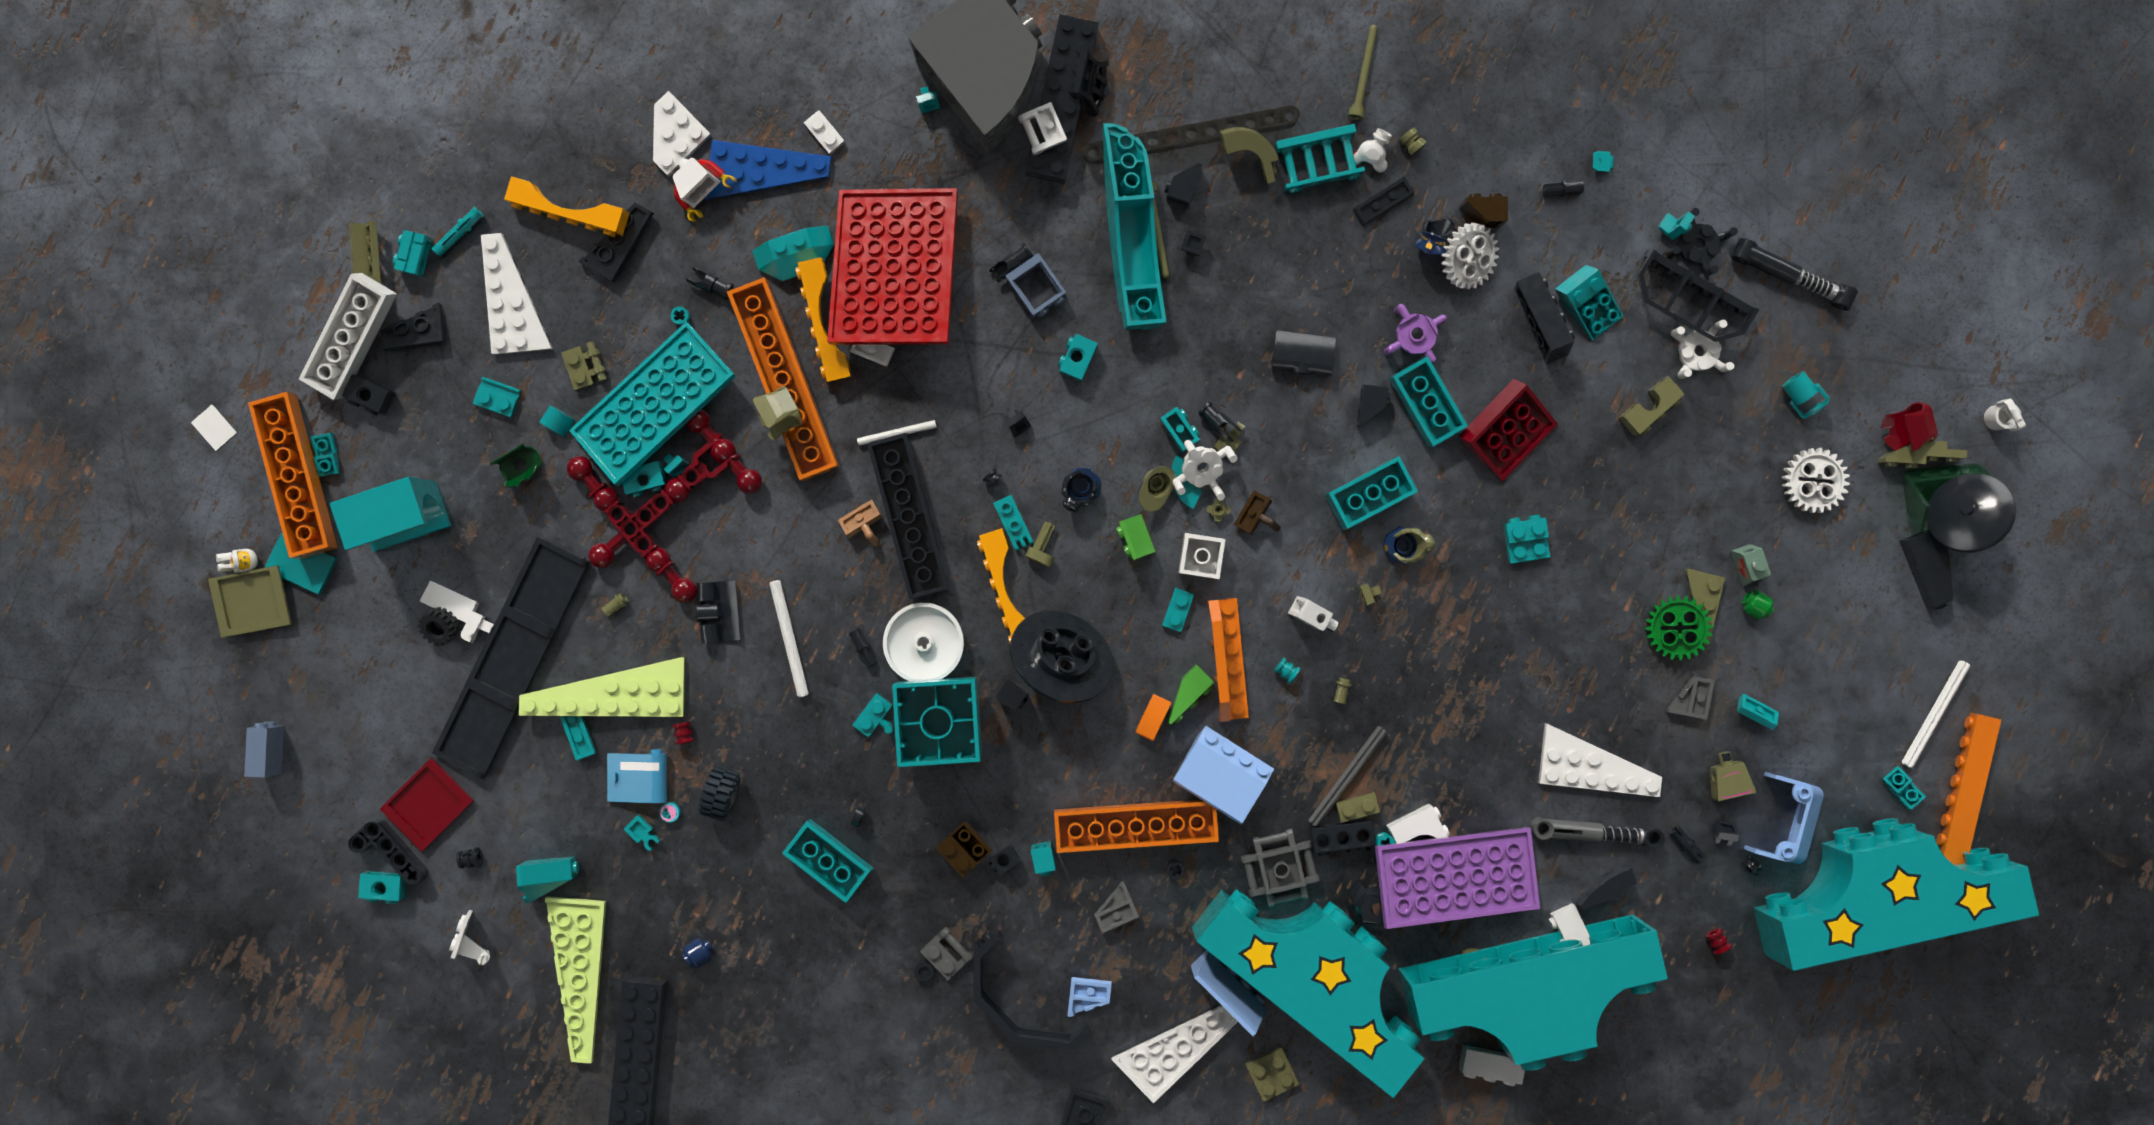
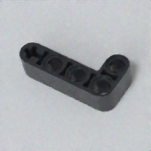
[348,819,428,885]

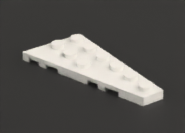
[481,233,553,355]
[1111,1005,1238,1103]

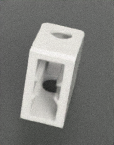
[1288,596,1338,632]

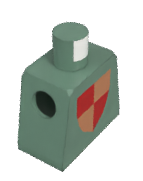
[1731,544,1771,587]

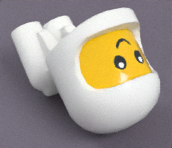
[216,549,258,573]

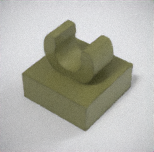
[1358,583,1382,605]

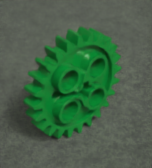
[1645,595,1714,660]

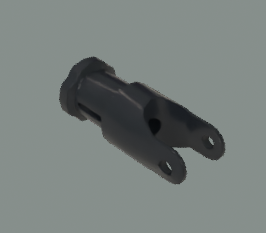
[989,243,1034,283]
[686,267,734,300]
[1198,401,1242,442]

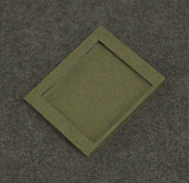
[208,565,292,638]

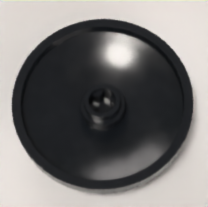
[1926,473,2016,553]

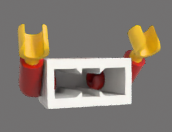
[673,158,737,222]

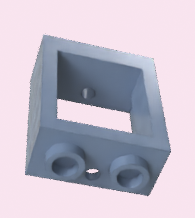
[1006,253,1066,318]

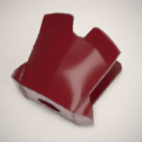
[1881,402,1938,451]

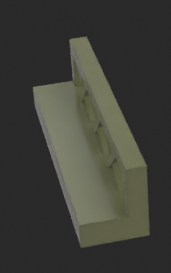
[349,221,381,284]

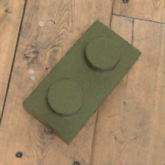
[1335,792,1380,823]

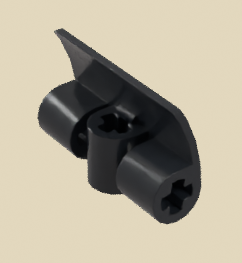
[1271,330,1336,376]
[696,580,740,644]

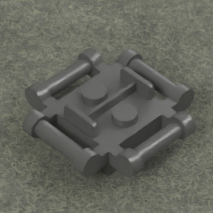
[1241,829,1320,908]

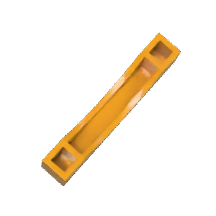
[504,176,629,237]
[796,257,852,382]
[977,528,1025,642]

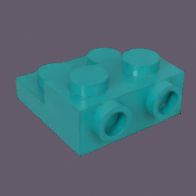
[1503,514,1550,564]

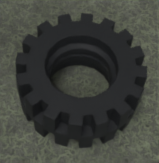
[418,607,459,646]

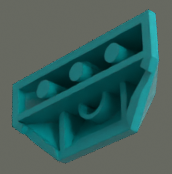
[752,225,834,281]

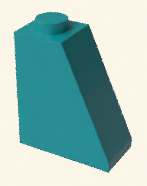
[516,857,579,903]

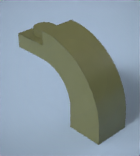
[1220,127,1279,183]

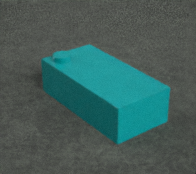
[1388,356,1468,447]
[1325,456,1418,530]
[782,819,874,903]

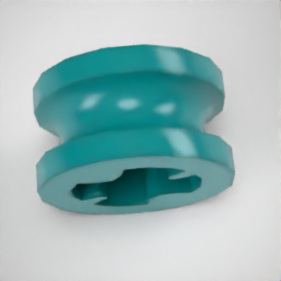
[670,306,690,326]

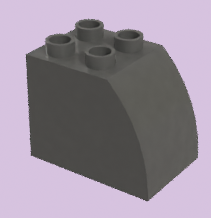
[908,0,1043,154]

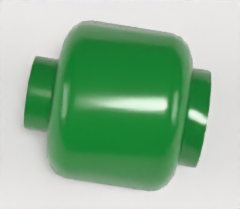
[1742,590,1774,620]

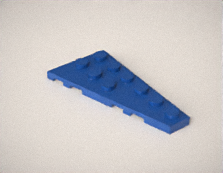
[704,140,832,201]

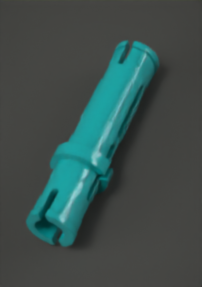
[431,207,484,257]

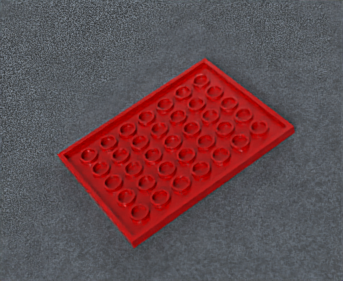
[827,188,958,345]

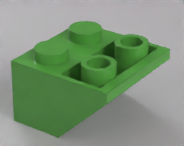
[1116,514,1155,561]

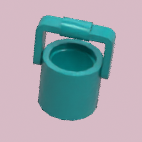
[1782,371,1830,418]

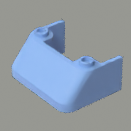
[1744,772,1824,864]

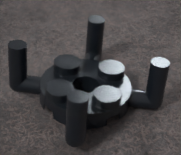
[1666,208,1738,277]

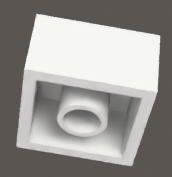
[1178,533,1225,579]

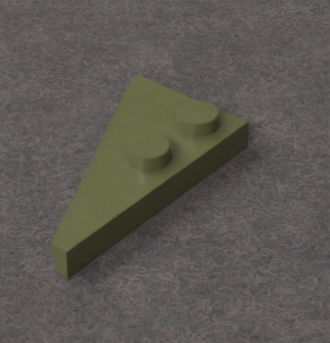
[1685,568,1725,646]

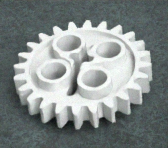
[1441,223,1499,289]
[1782,448,1850,513]

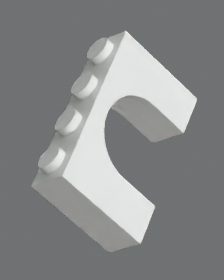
[1386,804,1450,844]

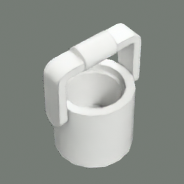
[1984,399,2026,432]

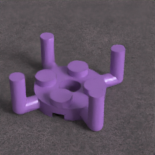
[1384,304,1447,364]

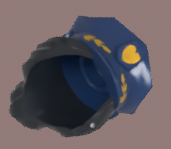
[1415,217,1457,255]
[1061,467,1101,512]

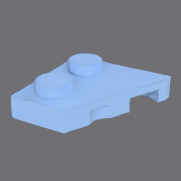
[1067,977,1112,1017]

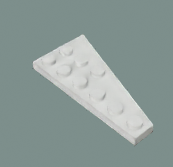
[1538,723,1662,797]

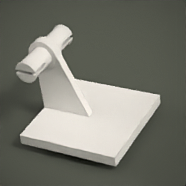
[449,910,490,965]

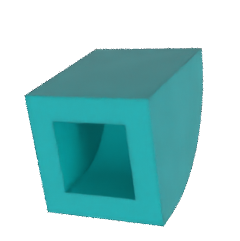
[539,406,575,437]

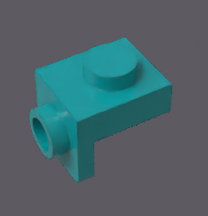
[1658,211,1695,240]

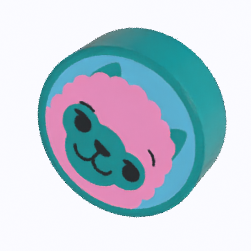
[659,802,681,823]

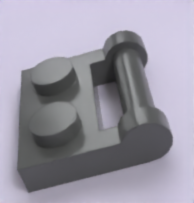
[920,926,974,981]

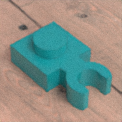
[624,814,661,851]

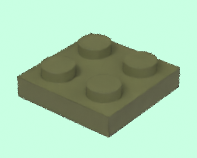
[1245,1047,1300,1102]

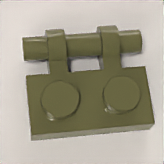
[561,341,607,391]

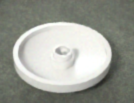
[883,603,964,681]

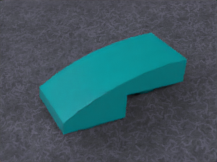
[311,432,340,477]
[1882,766,1926,811]

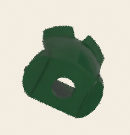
[490,444,542,488]

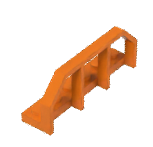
[1206,598,1249,722]

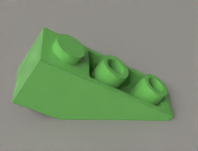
[1168,664,1214,724]

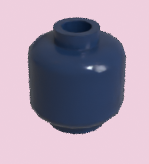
[682,938,713,969]

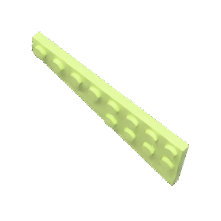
[545,896,606,1063]

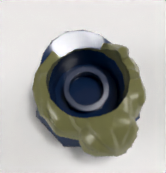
[1383,526,1435,565]

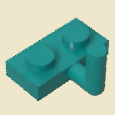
[852,693,894,737]

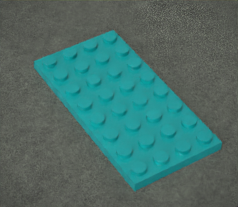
[569,321,737,486]

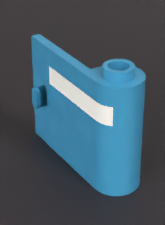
[607,749,667,803]

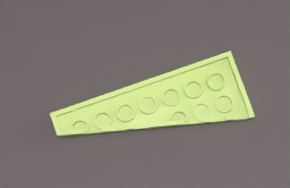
[519,657,685,717]

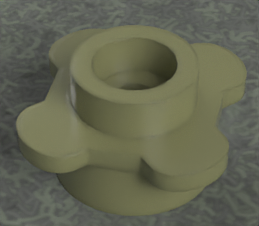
[1206,498,1231,522]

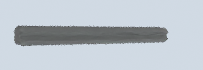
[1308,726,1387,827]

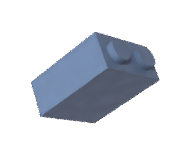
[244,721,284,778]

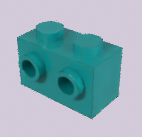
[1160,407,1200,453]

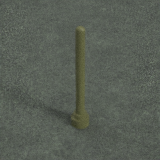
[1348,25,1378,120]
[1152,182,1169,279]

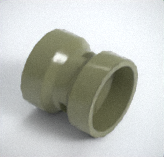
[1399,127,1427,156]

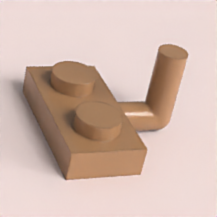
[838,499,883,547]

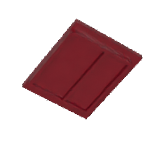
[380,758,474,852]

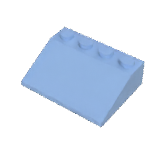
[1172,726,1274,824]
[1191,950,1266,1036]

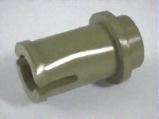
[602,593,629,617]
[1333,677,1352,704]

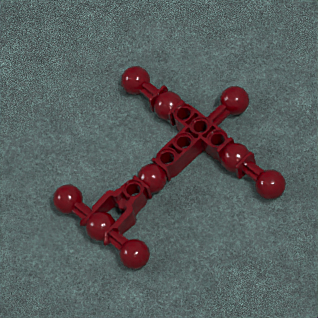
[567,409,762,603]

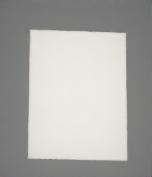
[191,405,237,451]

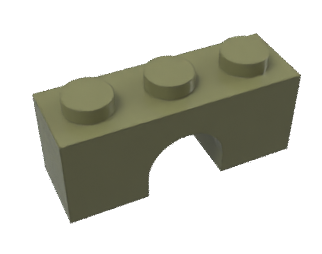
[1618,376,1684,436]

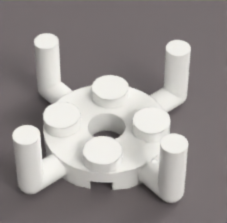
[1671,320,1734,379]
[1172,440,1237,500]

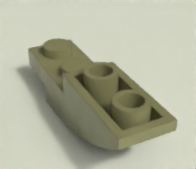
[1877,441,1967,469]

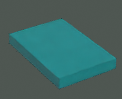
[264,533,338,594]

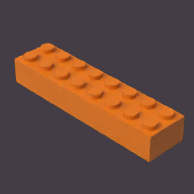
[248,392,338,559]
[1054,799,1219,853]

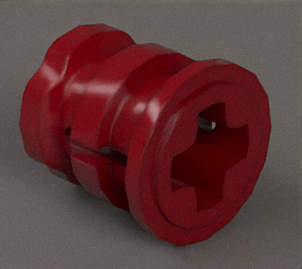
[672,722,695,745]
[1705,928,1732,955]

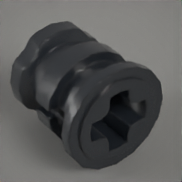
[456,847,483,869]

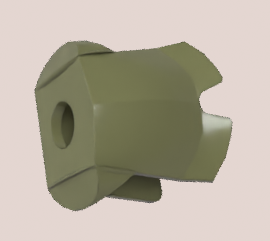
[753,386,803,441]

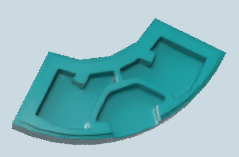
[1171,456,1202,509]

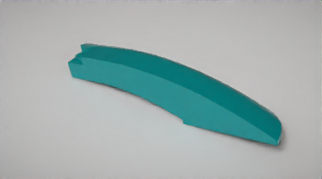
[1103,123,1166,330]

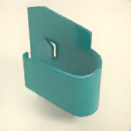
[1593,151,1614,172]

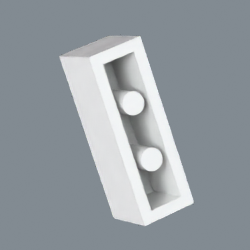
[1548,903,1590,946]
[1459,1045,1525,1086]

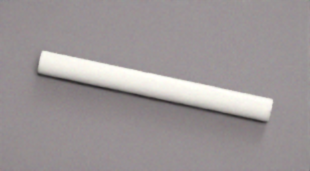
[857,420,937,446]

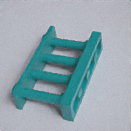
[1274,124,1365,194]

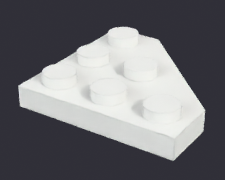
[653,91,711,177]

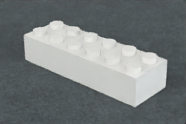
[299,273,397,400]

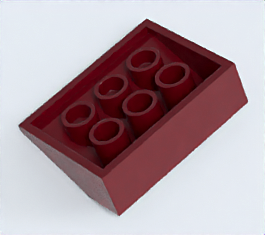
[1458,379,1558,481]

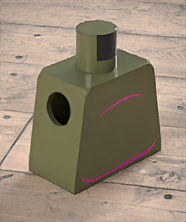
[1710,751,1756,801]

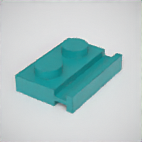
[473,377,522,418]

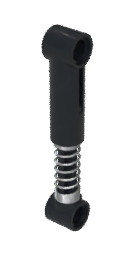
[1730,238,1858,311]

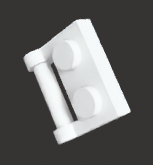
[1018,102,1067,155]

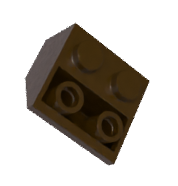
[1459,193,1508,228]
[936,820,993,878]

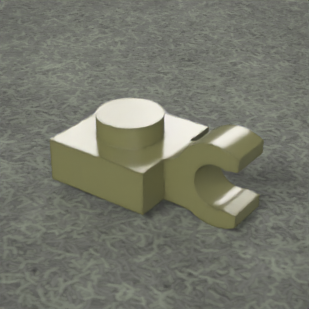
[1214,422,1245,452]

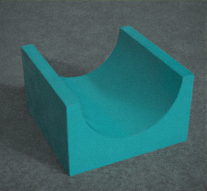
[329,476,451,552]

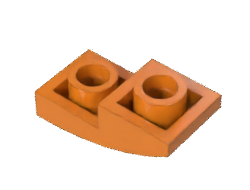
[1135,694,1172,741]

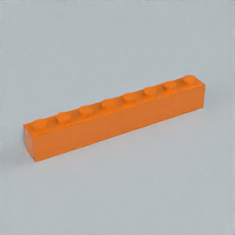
[1936,713,2001,865]

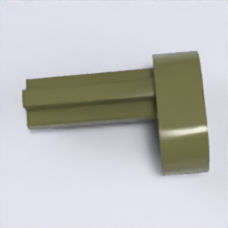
[1025,521,1055,568]

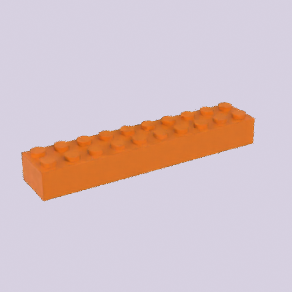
[727,277,840,481]

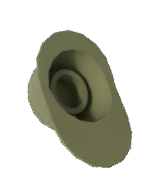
[1139,466,1176,512]

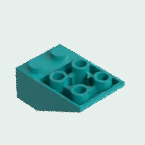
[1555,265,1624,341]

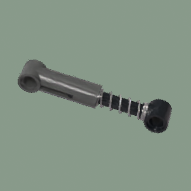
[1529,817,1665,849]

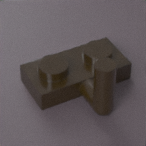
[1233,490,1281,535]

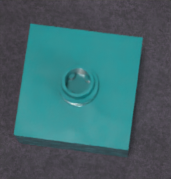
[892,677,982,767]

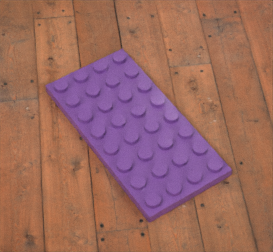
[1375,827,1540,929]

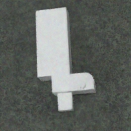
[420,581,494,643]

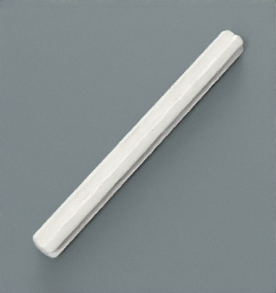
[770,580,808,697]
[1902,661,1970,768]

